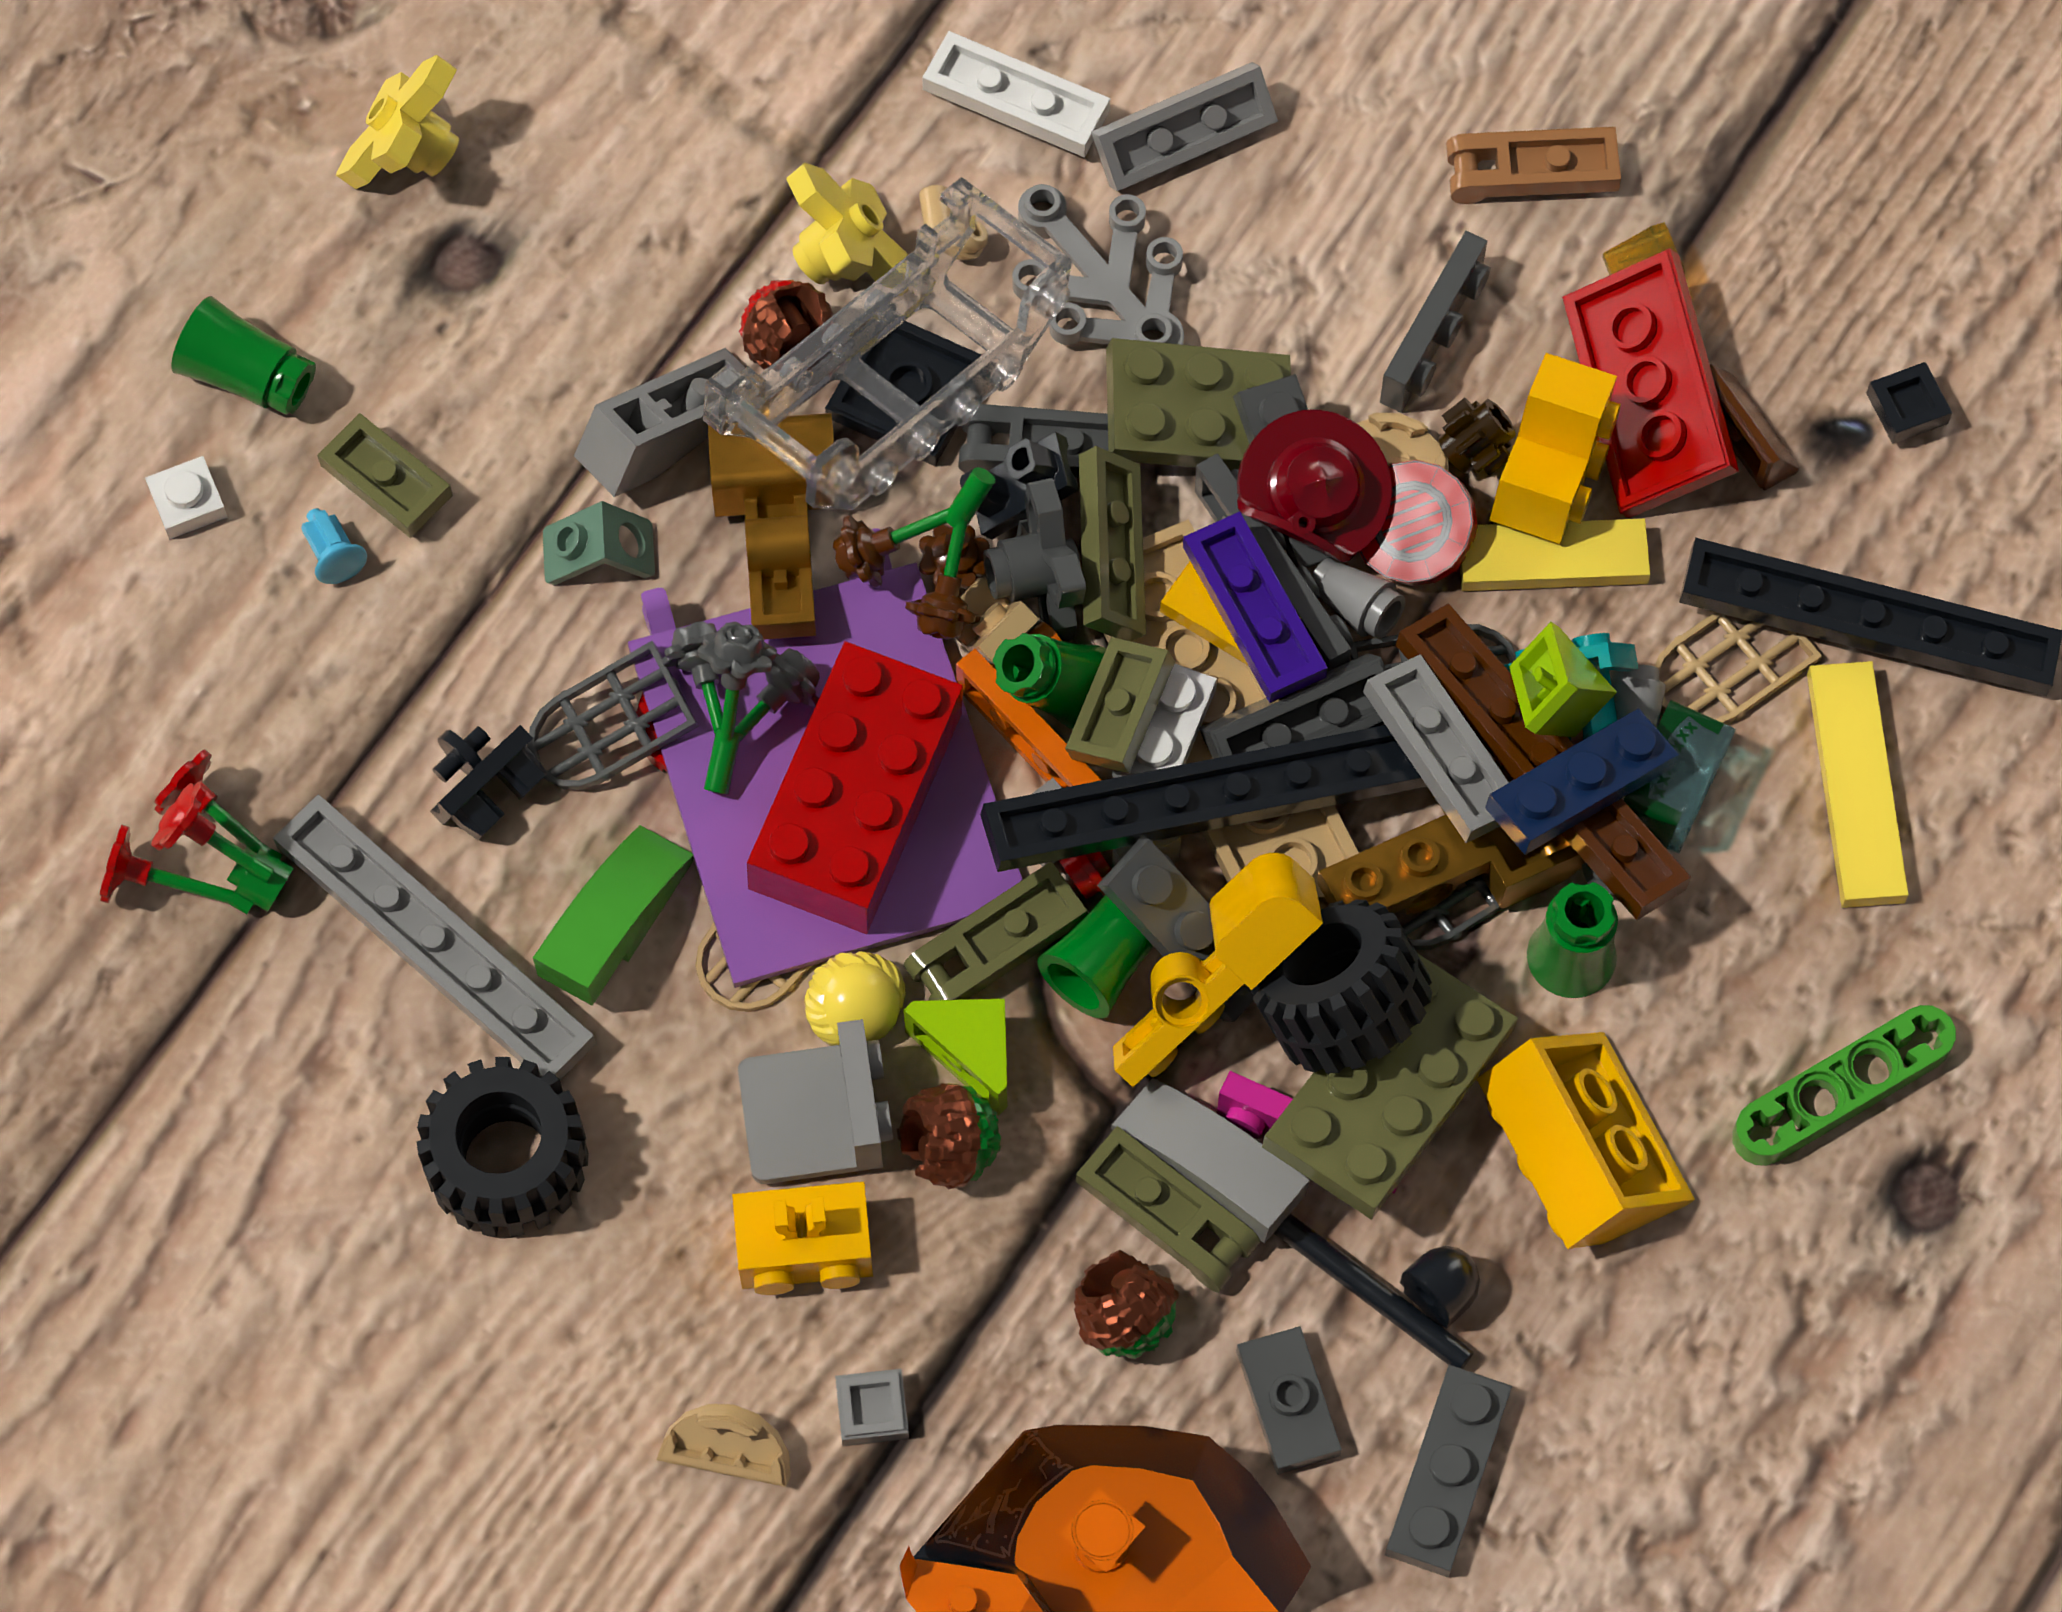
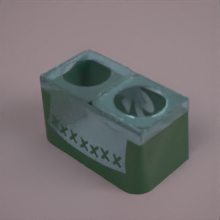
[1624,700,1736,853]

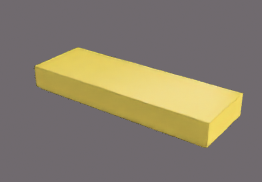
[1460,518,1651,591]

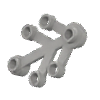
[1012,184,1184,345]

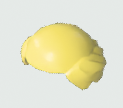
[804,951,906,1046]

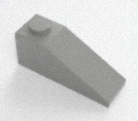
[574,348,765,497]

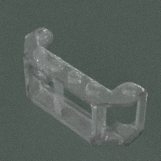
[703,177,1072,510]

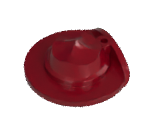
[1237,410,1392,563]

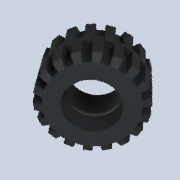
[1250,899,1433,1074]
[416,1057,589,1237]

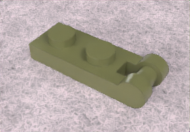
[903,862,1088,1001]
[1076,1126,1261,1293]

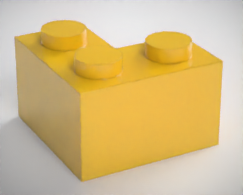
[1489,353,1621,544]

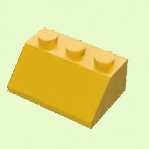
[1477,1032,1695,1249]

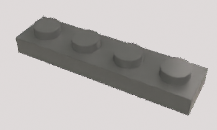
[1195,453,1353,671]

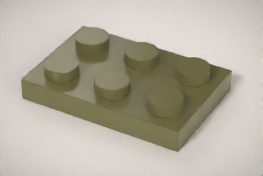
[1106,338,1291,471]

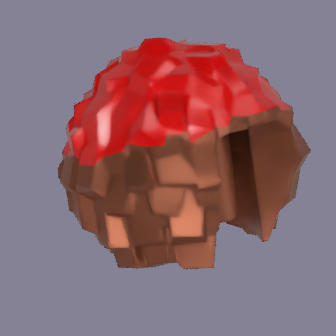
[739,280,836,377]

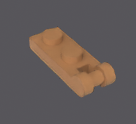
[1446,127,1621,204]

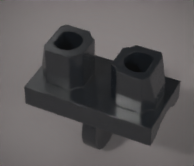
[960,432,1079,540]
[430,725,547,840]

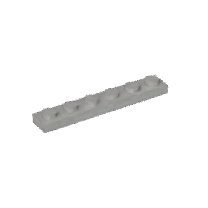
[273,794,596,1080]

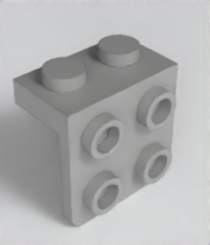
[738,1019,893,1184]

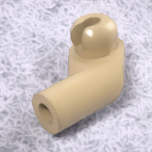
[919,185,988,261]

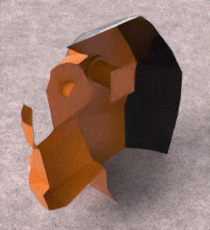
[899,1425,1311,1612]

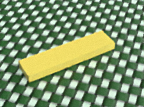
[1807,661,1908,908]

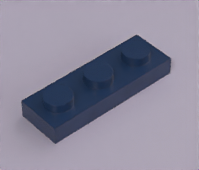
[1485,708,1679,855]

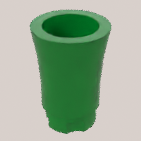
[171,296,316,415]
[993,633,1106,730]
[1527,882,1618,998]
[1037,895,1154,1019]

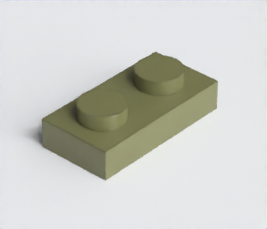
[317,413,453,538]
[1065,637,1175,773]

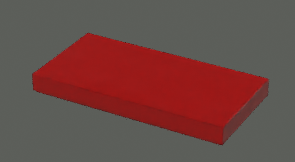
[1562,248,1739,519]

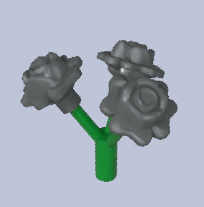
[662,621,820,794]

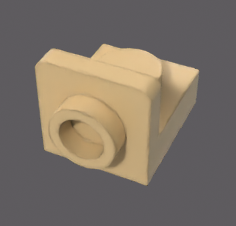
[956,578,1039,664]

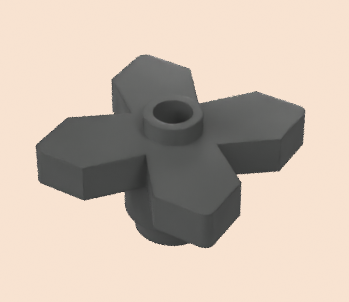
[983,478,1086,642]

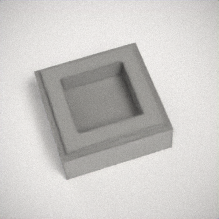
[835,1369,909,1446]

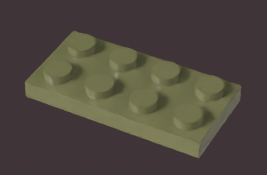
[1262,953,1518,1220]

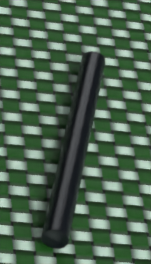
[1274,1213,1474,1369]

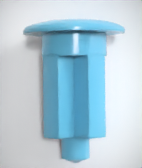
[301,508,367,584]

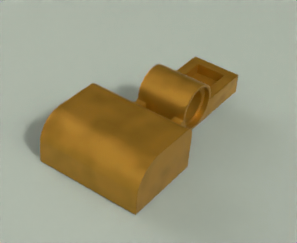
[708,413,839,640]
[1316,759,1585,915]

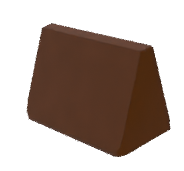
[1710,364,1800,491]

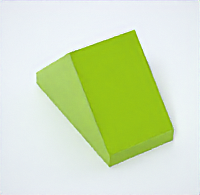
[1509,621,1617,737]
[904,999,1008,1116]

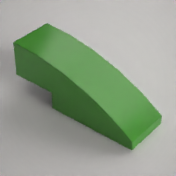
[533,825,694,1006]

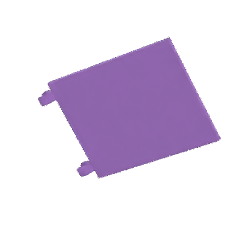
[628,528,1023,988]

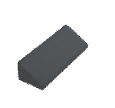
[1199,654,1386,758]

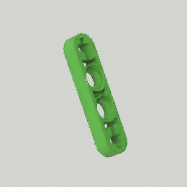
[1732,1005,1956,1166]

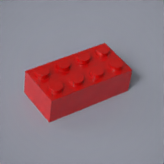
[747,641,963,934]

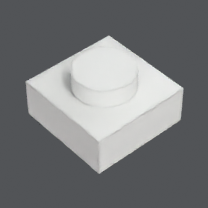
[145,456,228,540]

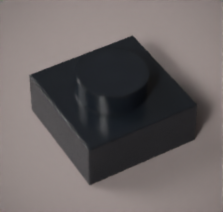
[1866,362,1952,444]

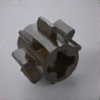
[1438,397,1516,476]

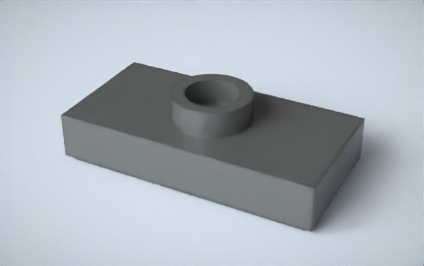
[1236,1326,1342,1475]

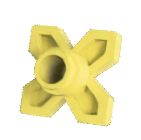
[336,55,459,189]
[786,163,919,295]

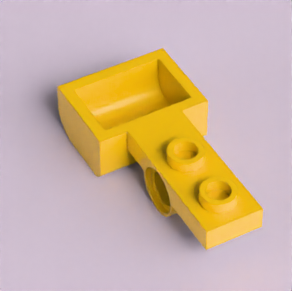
[1113,853,1323,1087]

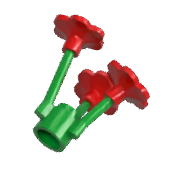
[100,749,294,915]

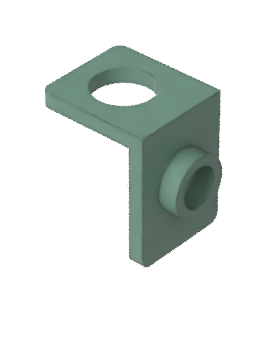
[543,501,655,585]

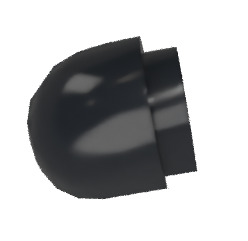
[1400,1246,1480,1329]

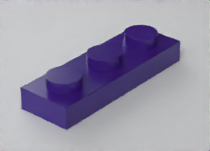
[1183,511,1328,703]

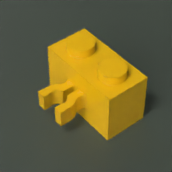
[732,1181,873,1295]

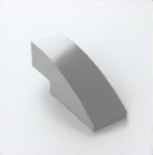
[1111,1078,1310,1243]

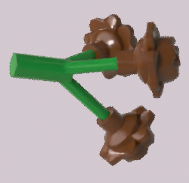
[833,467,995,639]

